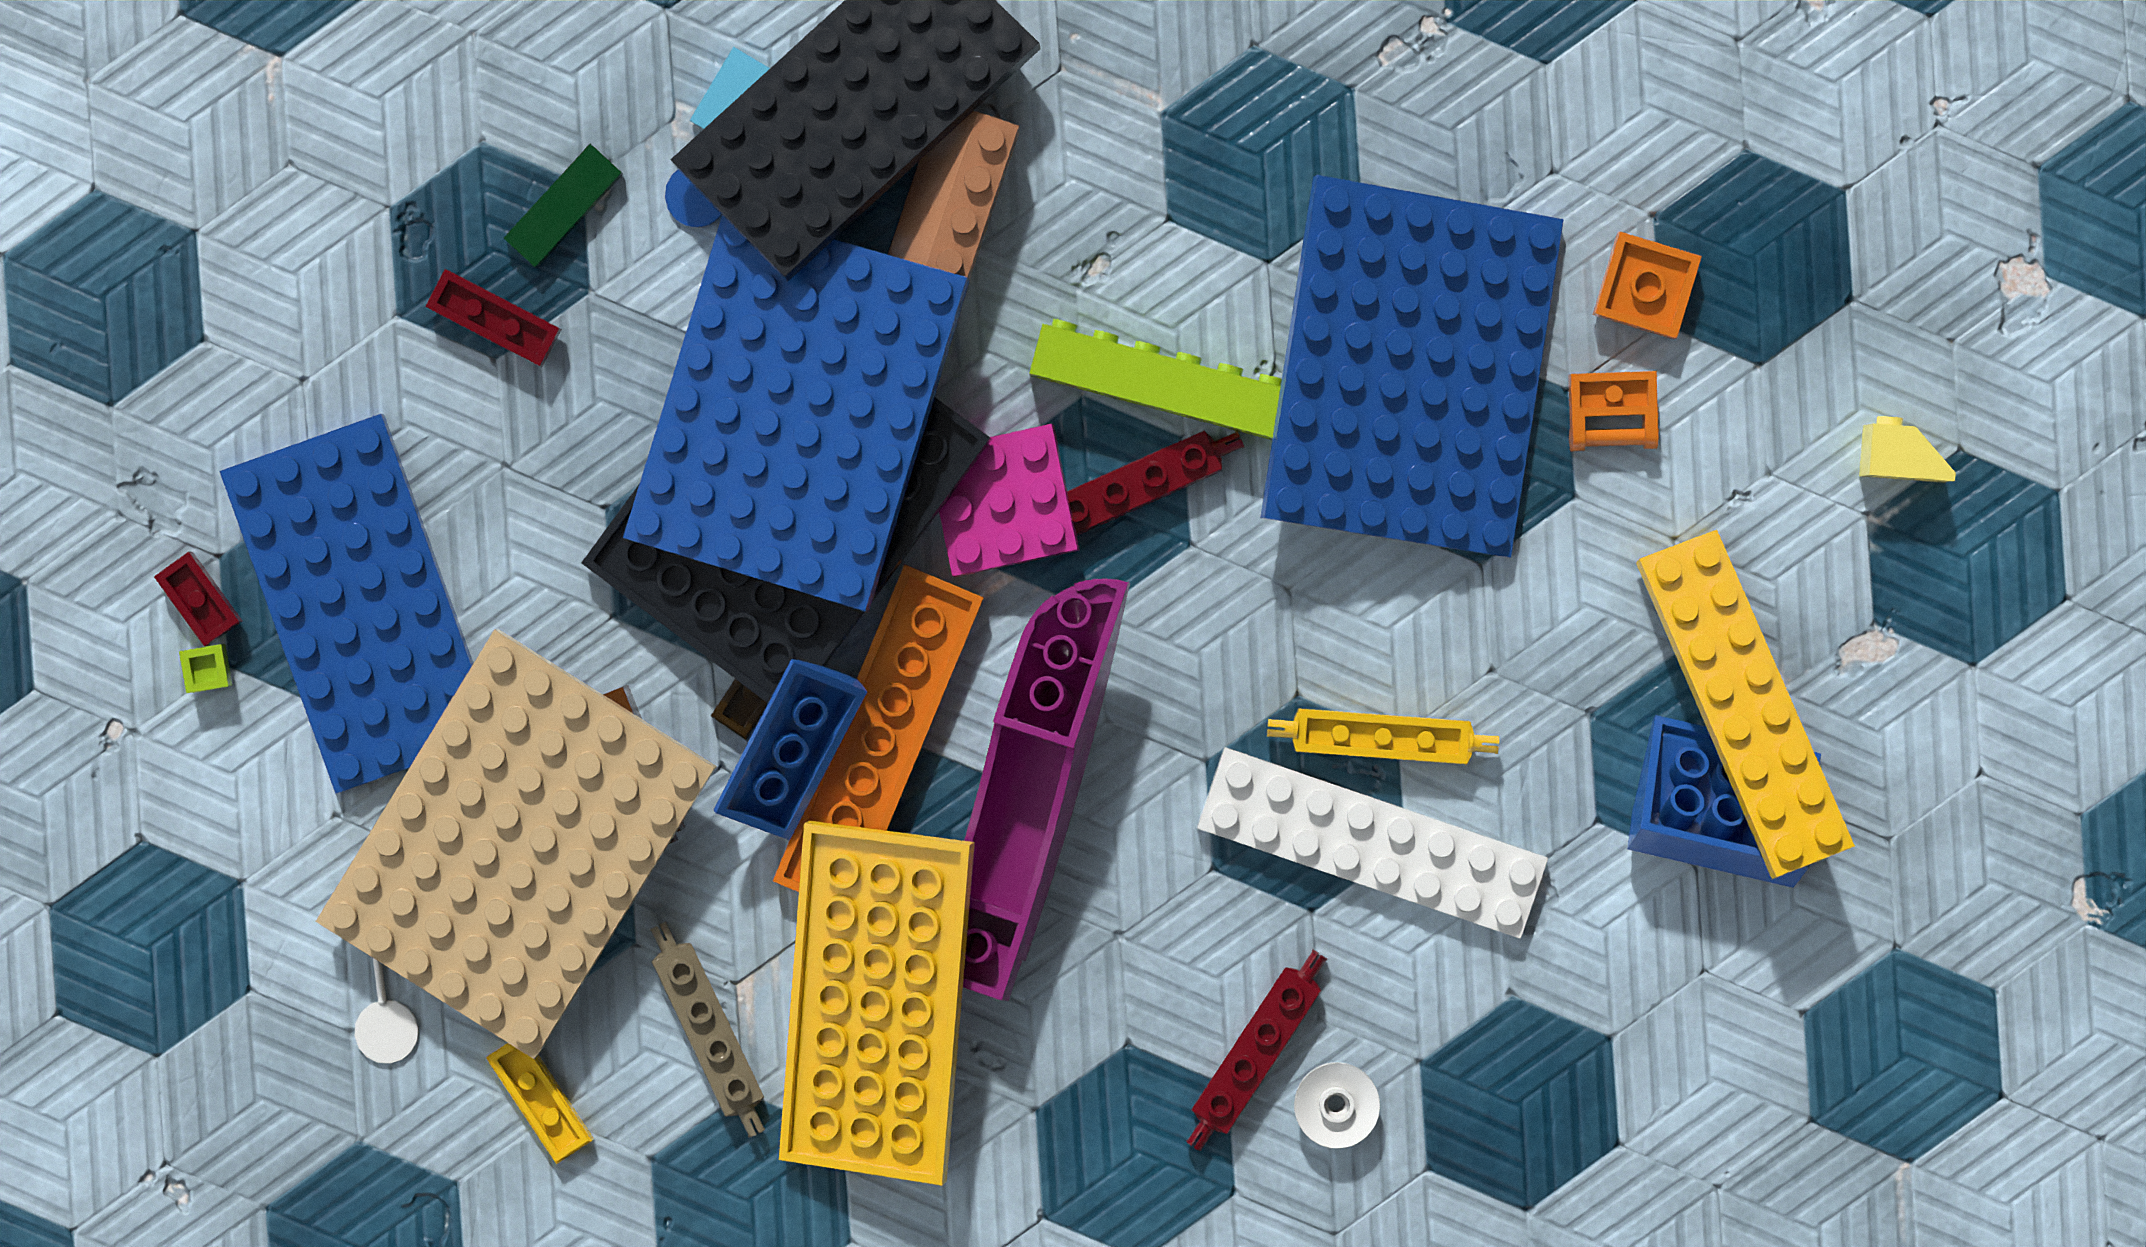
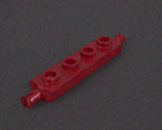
[1067,430,1244,536]
[1186,949,1328,1151]

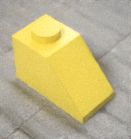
[1859,416,1956,483]

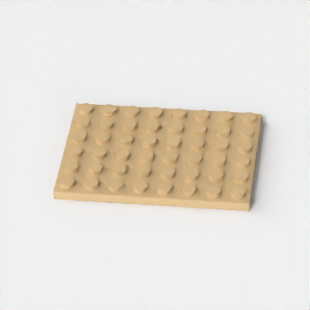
[315,629,717,1059]

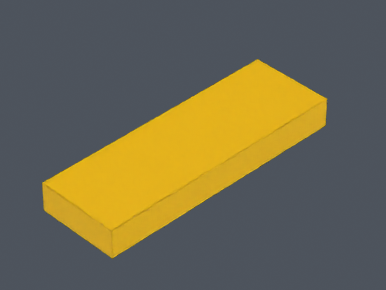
[486,1043,594,1164]

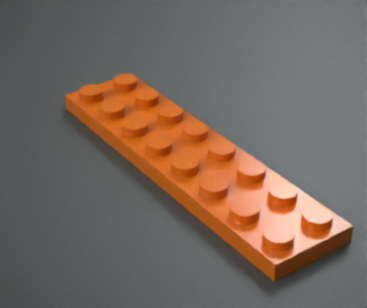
[773,564,984,892]

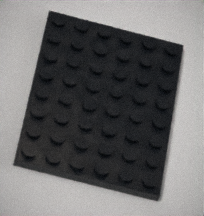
[581,397,992,703]

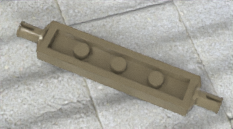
[650,921,765,1137]

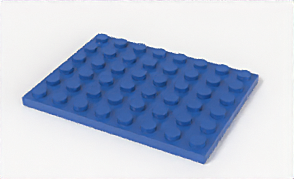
[1260,175,1564,558]
[623,215,970,612]

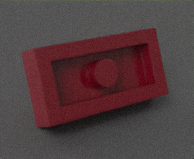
[154,551,243,646]

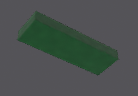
[504,144,623,268]

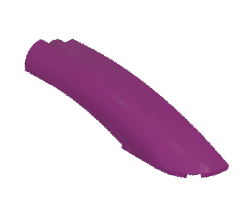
[963,579,1130,1001]

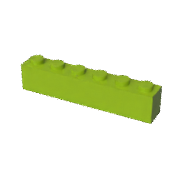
[1029,319,1282,440]

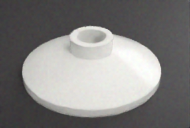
[1294,1062,1380,1148]

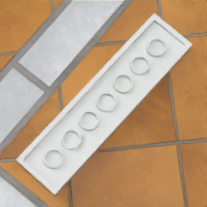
[1197,747,1548,939]

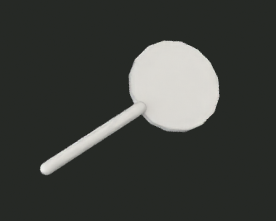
[354,958,419,1064]

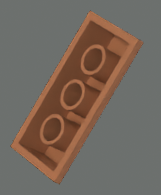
[887,111,1020,279]

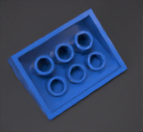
[1627,715,1821,888]

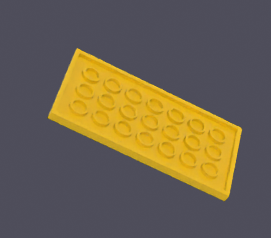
[779,821,975,1186]

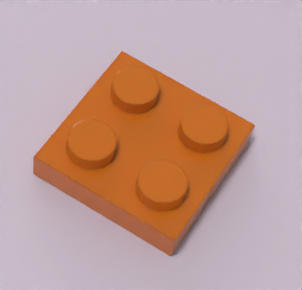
[1592,231,1702,340]

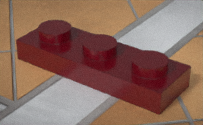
[425,269,562,367]

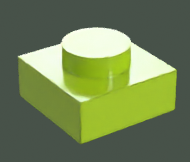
[179,644,233,694]

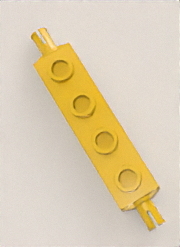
[1267,708,1499,764]

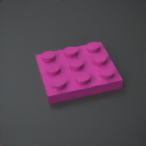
[939,424,1079,577]

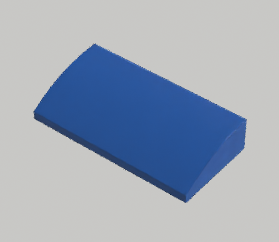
[713,659,868,841]

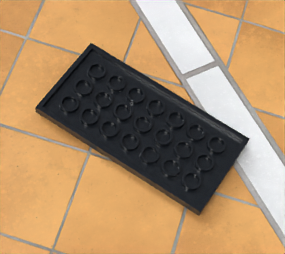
[670,0,1041,282]

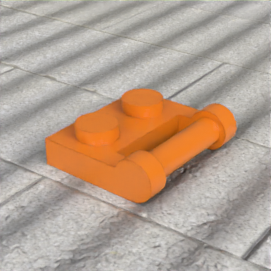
[1568,371,1659,452]

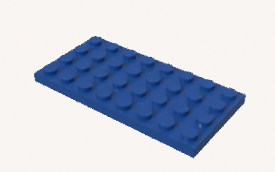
[219,414,473,794]

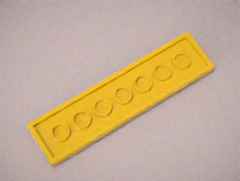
[1636,530,1855,879]

